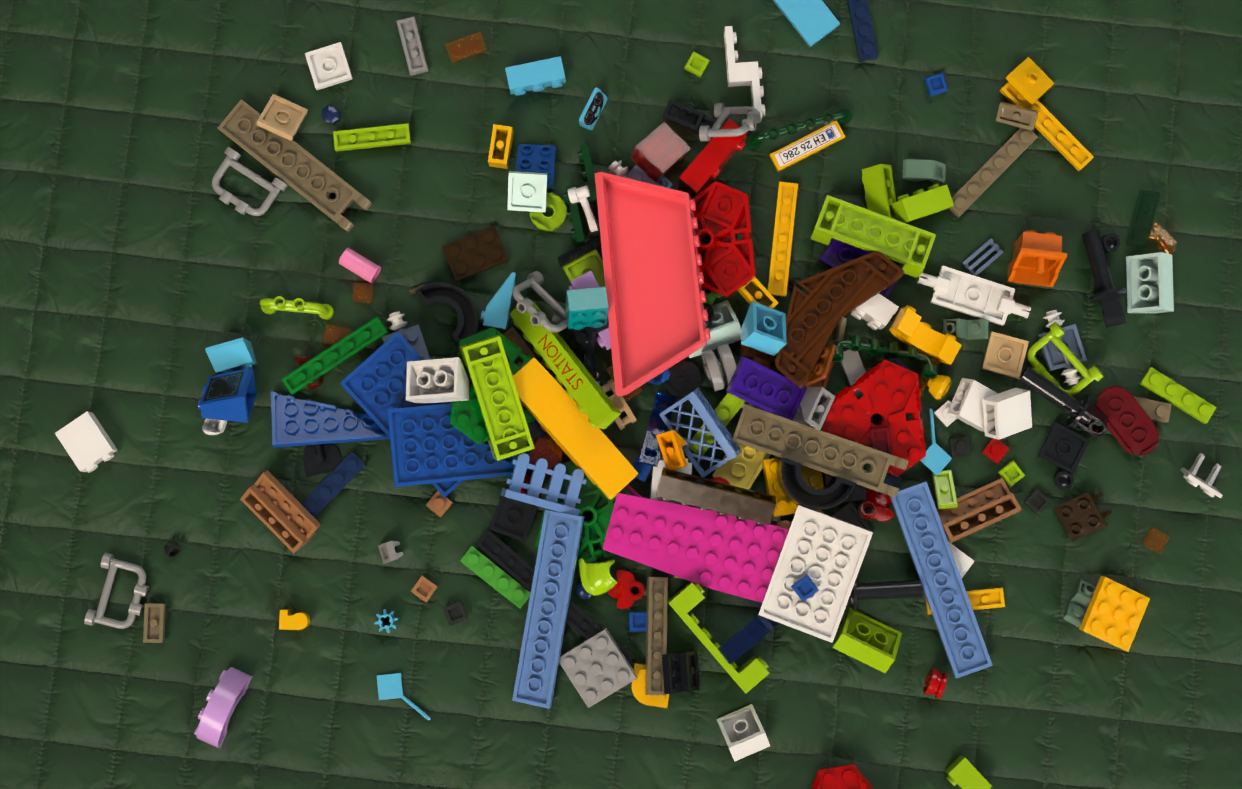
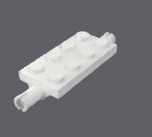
[917,266,1031,326]

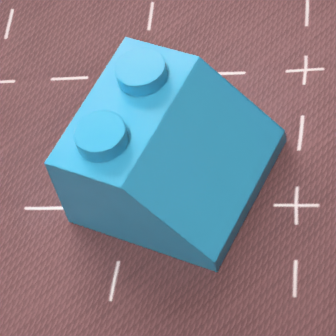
[741,301,787,356]
[205,337,257,374]

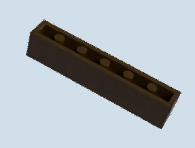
[656,468,776,525]

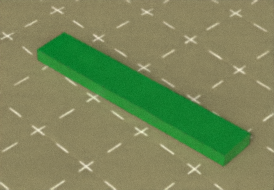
[281,316,389,395]

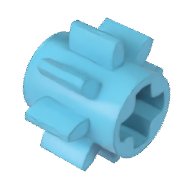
[374,609,399,633]

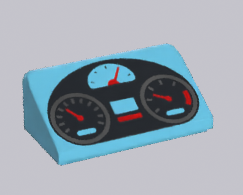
[579,87,608,131]

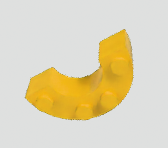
[889,305,962,365]

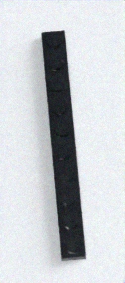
[476,529,635,663]

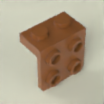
[805,344,836,389]

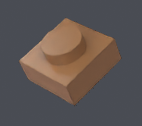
[426,491,453,518]
[411,575,438,603]

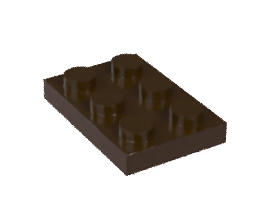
[442,225,509,282]

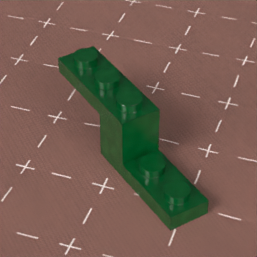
[563,144,597,245]

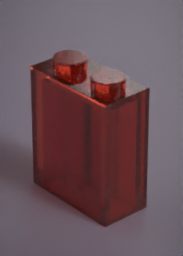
[630,122,691,182]

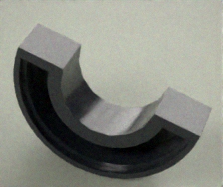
[415,282,480,343]
[776,457,856,510]

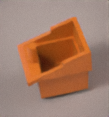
[1007,230,1067,287]

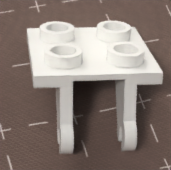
[1180,453,1223,498]

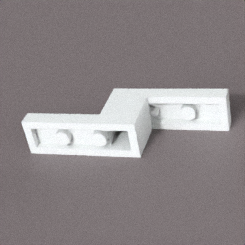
[724,26,765,122]

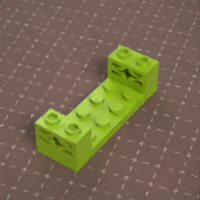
[811,195,936,278]
[459,335,535,461]
[668,582,769,694]

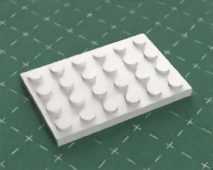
[758,505,873,643]

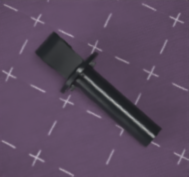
[1081,230,1126,328]
[1018,366,1108,437]
[847,579,923,610]

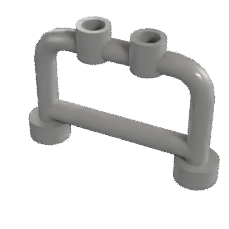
[699,103,761,141]
[212,147,288,216]
[512,271,568,332]
[84,552,149,629]

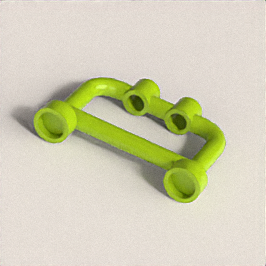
[259,296,334,320]
[1027,322,1104,396]

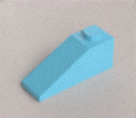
[480,272,517,331]

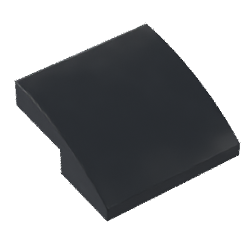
[662,651,700,694]

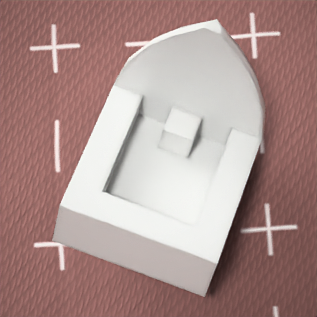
[202,418,227,435]

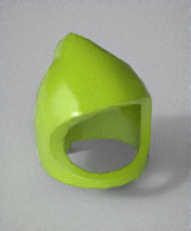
[579,558,618,596]

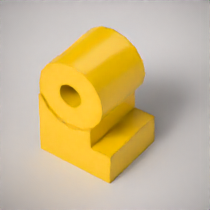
[279,609,310,630]

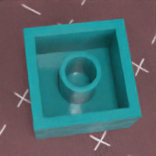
[565,287,609,330]

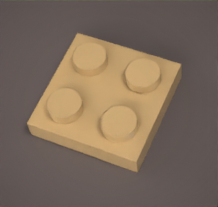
[257,94,308,141]
[981,332,1029,379]

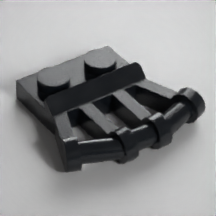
[547,327,597,379]

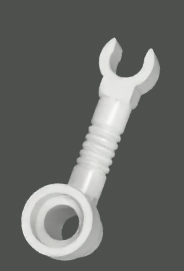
[568,185,599,232]

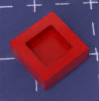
[981,438,1009,464]

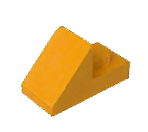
[656,430,688,470]

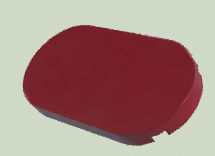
[1096,386,1159,455]

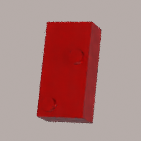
[679,118,747,196]

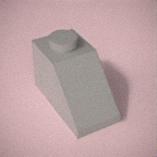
[800,387,836,430]

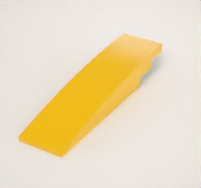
[513,357,639,500]

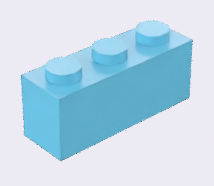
[505,56,566,96]

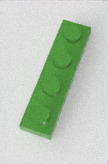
[460,546,531,609]

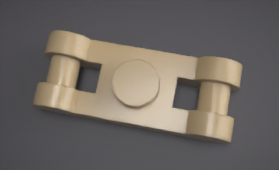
[600,378,637,430]

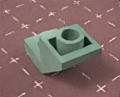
[903,159,946,184]
[943,318,989,340]
[1063,579,1096,628]

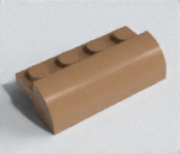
[240,470,321,554]
[936,478,1022,543]

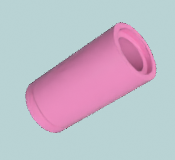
[339,247,381,283]

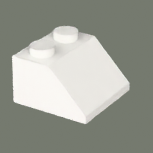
[716,704,770,762]

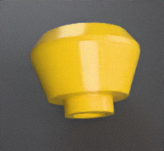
[927,375,952,400]

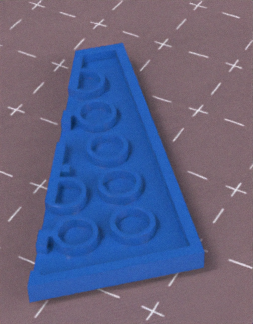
[271,391,390,448]

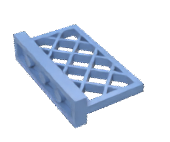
[659,388,742,478]

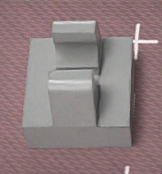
[378,541,403,564]

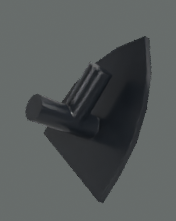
[303,443,342,477]

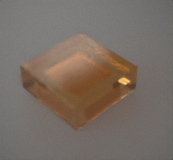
[1142,527,1170,554]

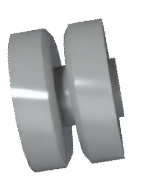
[701,344,737,392]

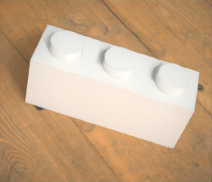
[406,357,469,404]

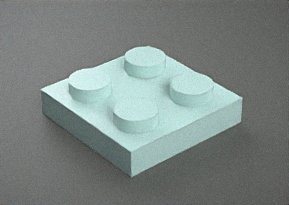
[507,171,548,212]

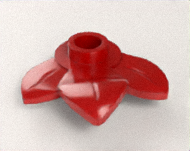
[858,488,895,522]
[607,570,645,609]

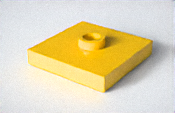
[1006,57,1055,105]

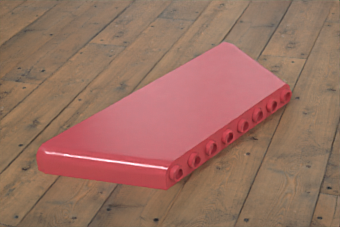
[594,172,710,397]

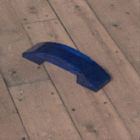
[639,393,675,467]
[718,615,779,664]

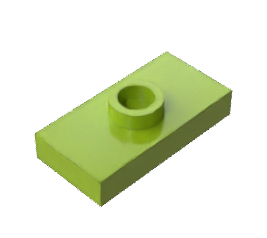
[931,470,958,510]

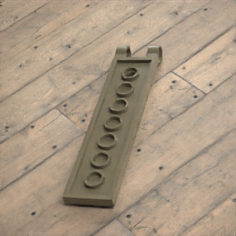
[217,99,373,233]
[732,404,909,498]

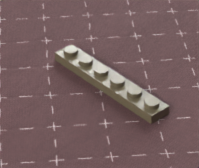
[949,128,1038,218]
[645,577,668,695]

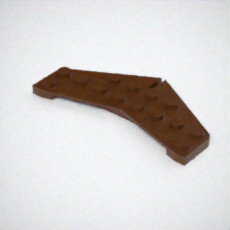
[775,251,905,389]

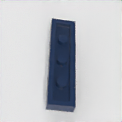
[847,0,878,62]
[301,452,366,518]

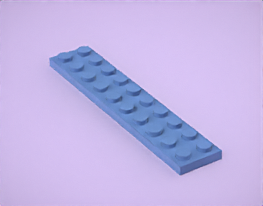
[890,481,993,679]
[512,509,584,709]

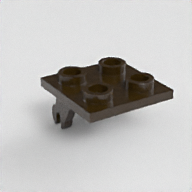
[1054,491,1112,542]

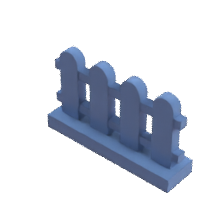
[501,453,587,515]

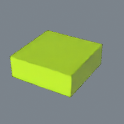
[684,51,710,78]
[997,460,1025,487]

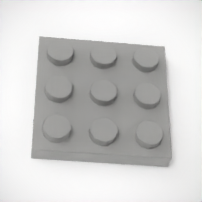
[559,628,638,708]

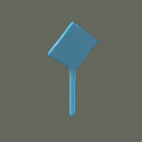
[920,408,952,476]
[376,673,431,721]

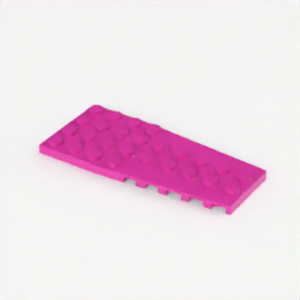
[603,493,789,603]

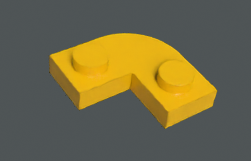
[631,663,669,708]

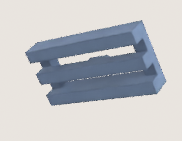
[962,238,1004,276]

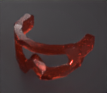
[294,355,324,390]

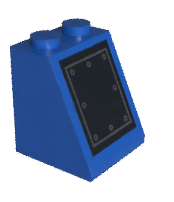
[198,368,257,423]

